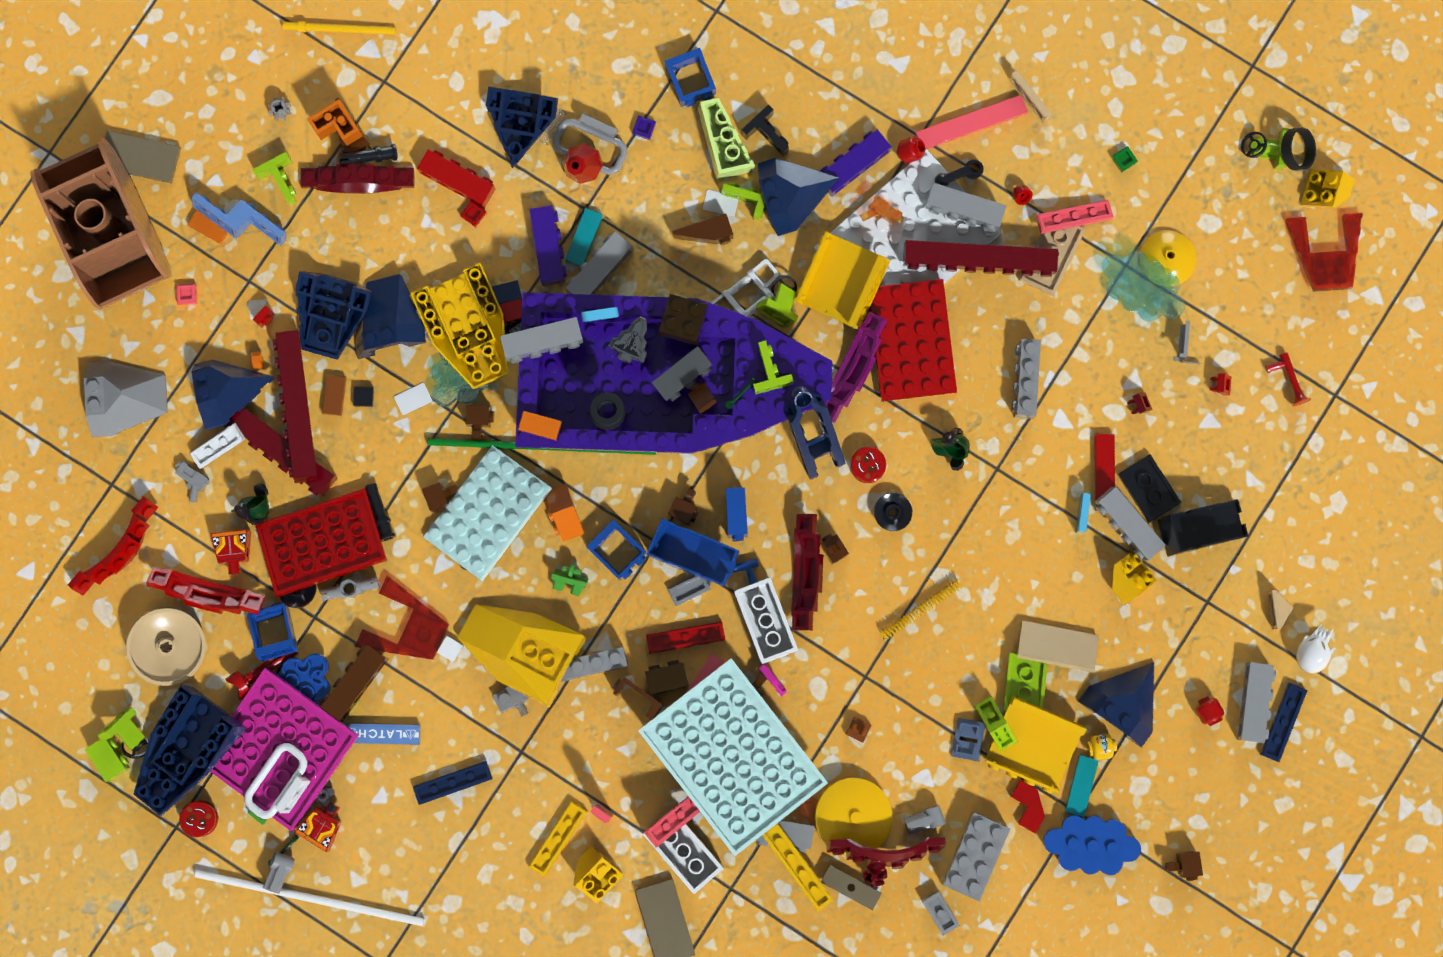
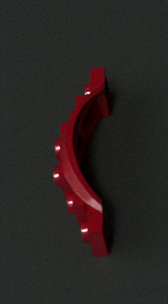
[301,164,415,194]
[791,514,824,631]
[826,837,946,870]

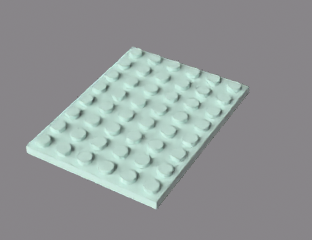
[639,659,828,856]

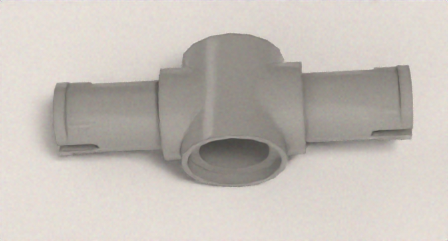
[320,576,380,601]

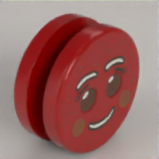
[850,447,886,483]
[179,801,218,837]

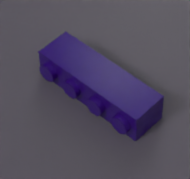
[820,129,892,197]
[530,205,567,286]

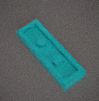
[565,208,603,267]
[1065,755,1099,817]

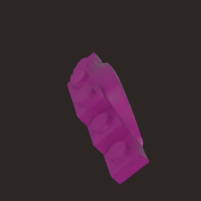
[825,311,888,423]

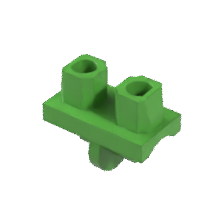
[551,562,589,596]

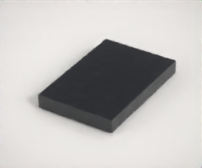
[1117,454,1182,523]

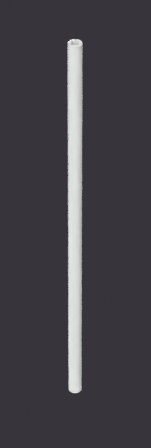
[195,870,425,926]

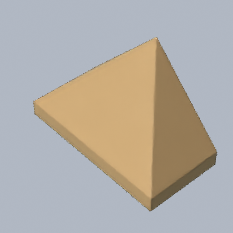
[1268,590,1293,630]

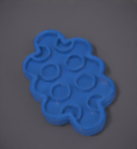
[276,653,331,706]
[1043,815,1141,875]

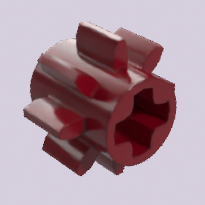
[863,867,887,887]

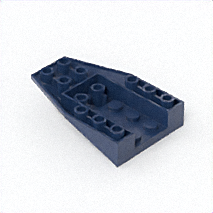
[133,685,247,816]

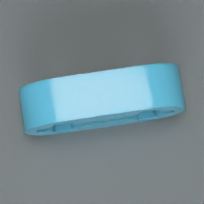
[581,307,619,322]

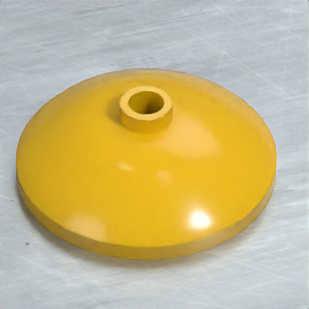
[1139,230,1196,287]

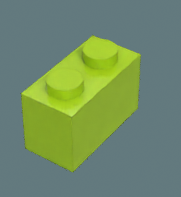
[84,737,130,782]

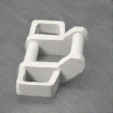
[711,259,779,317]

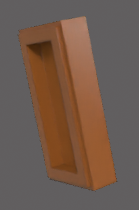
[322,376,347,416]

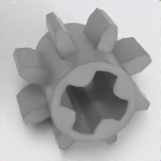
[268,97,292,121]

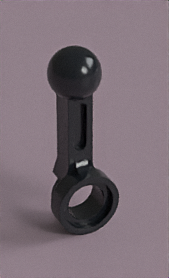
[934,160,984,187]

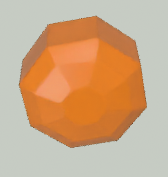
[250,351,264,371]

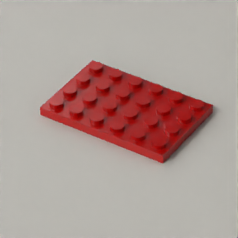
[870,279,957,402]
[256,488,387,597]

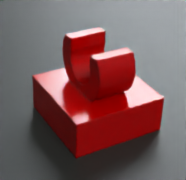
[1209,373,1232,396]

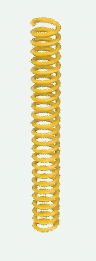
[880,579,962,640]

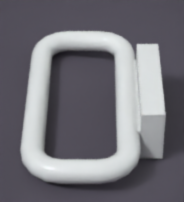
[244,743,311,819]

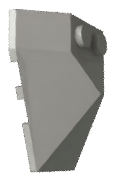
[84,361,168,438]

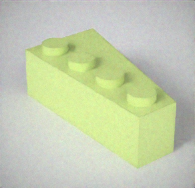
[698,98,755,180]

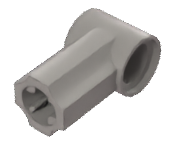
[904,805,946,835]
[263,851,295,894]

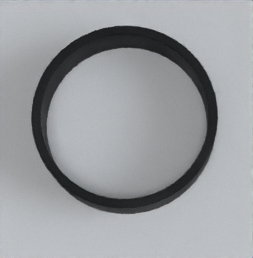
[1281,127,1316,170]

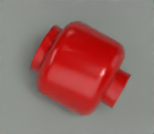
[896,136,926,164]
[1195,696,1224,726]

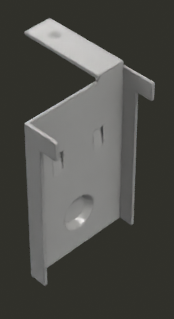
[1174,321,1201,365]

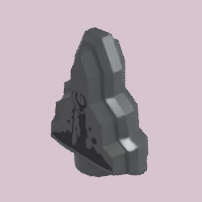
[608,316,647,364]

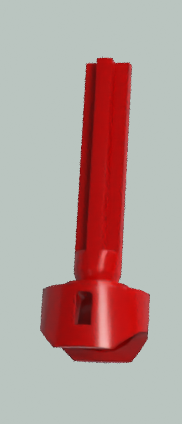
[225,652,298,700]

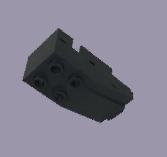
[1157,499,1249,557]

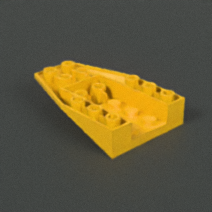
[410,263,509,389]
[457,604,586,708]

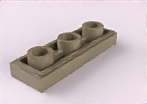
[821,865,882,911]

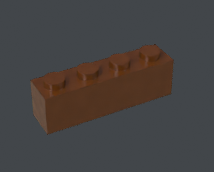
[321,645,389,722]

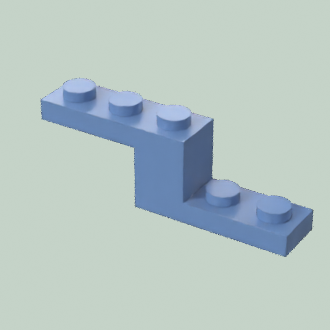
[191,192,286,246]

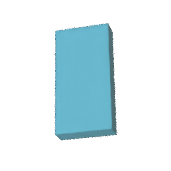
[1076,493,1091,534]

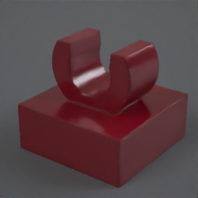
[1127,392,1153,414]

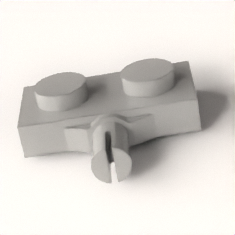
[492,687,529,717]

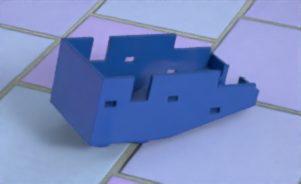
[647,519,739,587]

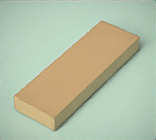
[1010,70,1051,123]

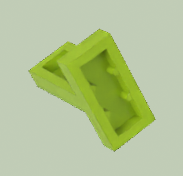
[252,152,297,206]
[722,183,766,222]
[753,341,794,395]
[975,696,1018,751]

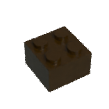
[659,294,708,346]
[645,660,689,695]

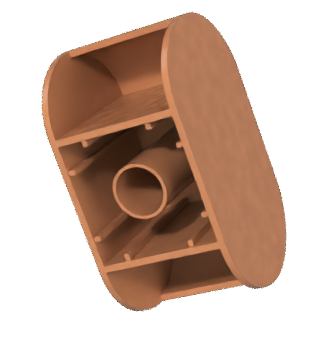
[30,138,171,310]

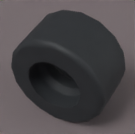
[589,392,625,430]

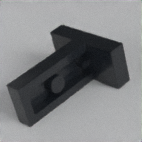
[741,104,789,156]

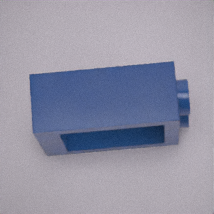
[665,48,716,107]
[726,488,748,542]
[586,519,647,580]
[247,603,298,662]

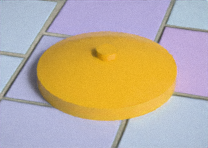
[814,777,892,856]

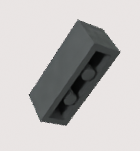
[652,346,713,402]

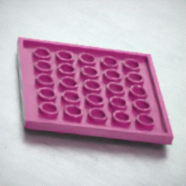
[210,668,359,832]

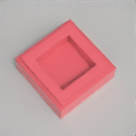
[176,284,197,305]

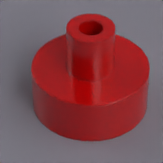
[1012,185,1033,205]

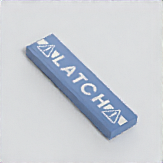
[345,724,421,745]

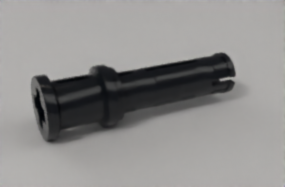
[338,144,398,165]
[365,483,396,542]

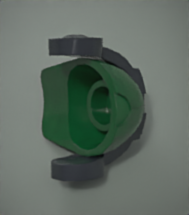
[930,428,970,471]
[231,483,269,525]

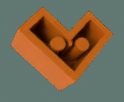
[307,99,363,146]
[544,483,584,542]

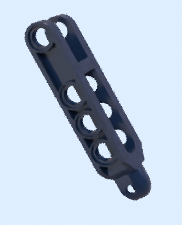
[784,386,846,480]

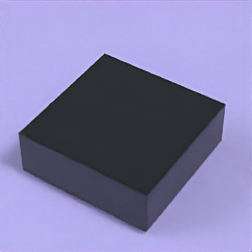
[353,387,374,407]

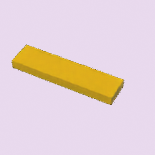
[528,801,588,877]

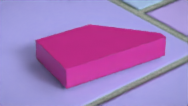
[759,664,787,697]

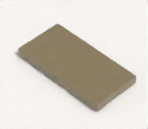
[105,130,181,184]
[635,879,696,957]

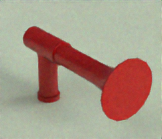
[1265,352,1311,406]

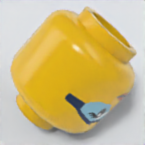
[1087,734,1117,760]

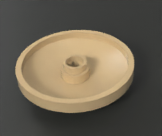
[126,608,206,686]

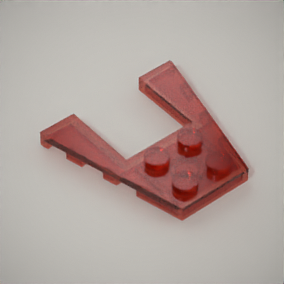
[1285,213,1363,292]
[355,576,449,660]

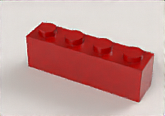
[417,149,496,209]

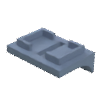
[951,718,986,762]

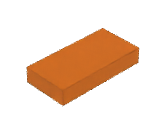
[188,210,228,244]
[518,411,562,441]

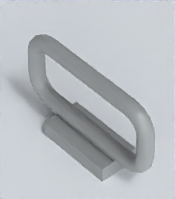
[553,114,628,175]

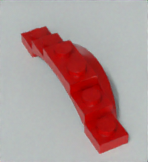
[68,496,158,596]
[146,567,265,615]

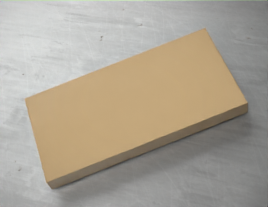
[1019,226,1086,296]
[1017,620,1099,673]

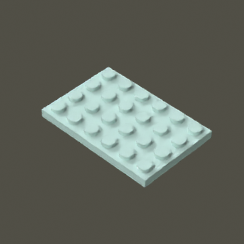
[423,445,552,581]

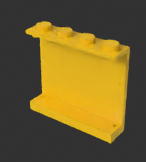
[795,231,891,329]
[985,696,1087,794]

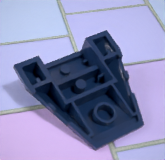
[295,271,372,360]
[355,274,426,359]

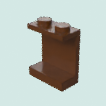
[613,677,664,720]

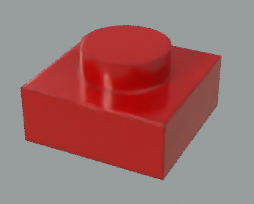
[253,306,274,328]

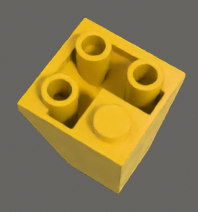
[1300,170,1355,208]
[1112,550,1157,605]
[573,845,624,904]

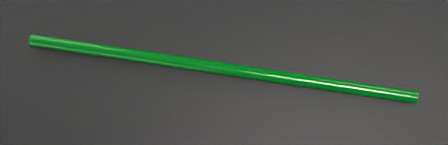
[427,438,656,455]

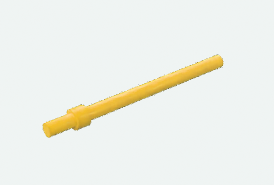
[283,21,396,35]

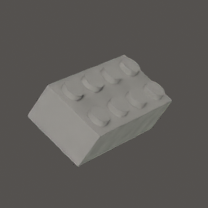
[942,812,1010,902]

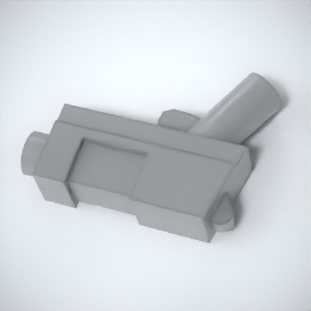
[175,461,210,503]

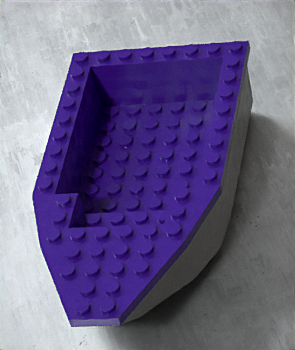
[515,292,832,454]

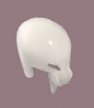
[1296,624,1336,673]

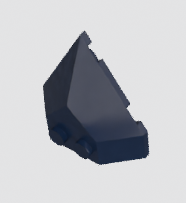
[486,87,558,168]
[758,158,840,236]
[191,360,275,431]
[1078,662,1154,748]

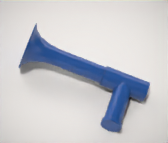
[707,558,758,586]

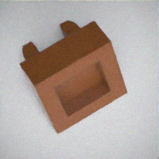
[846,717,872,743]

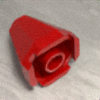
[562,143,603,184]

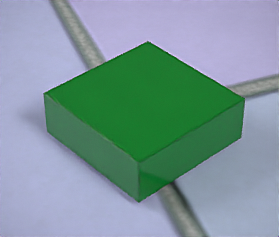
[1111,146,1138,173]

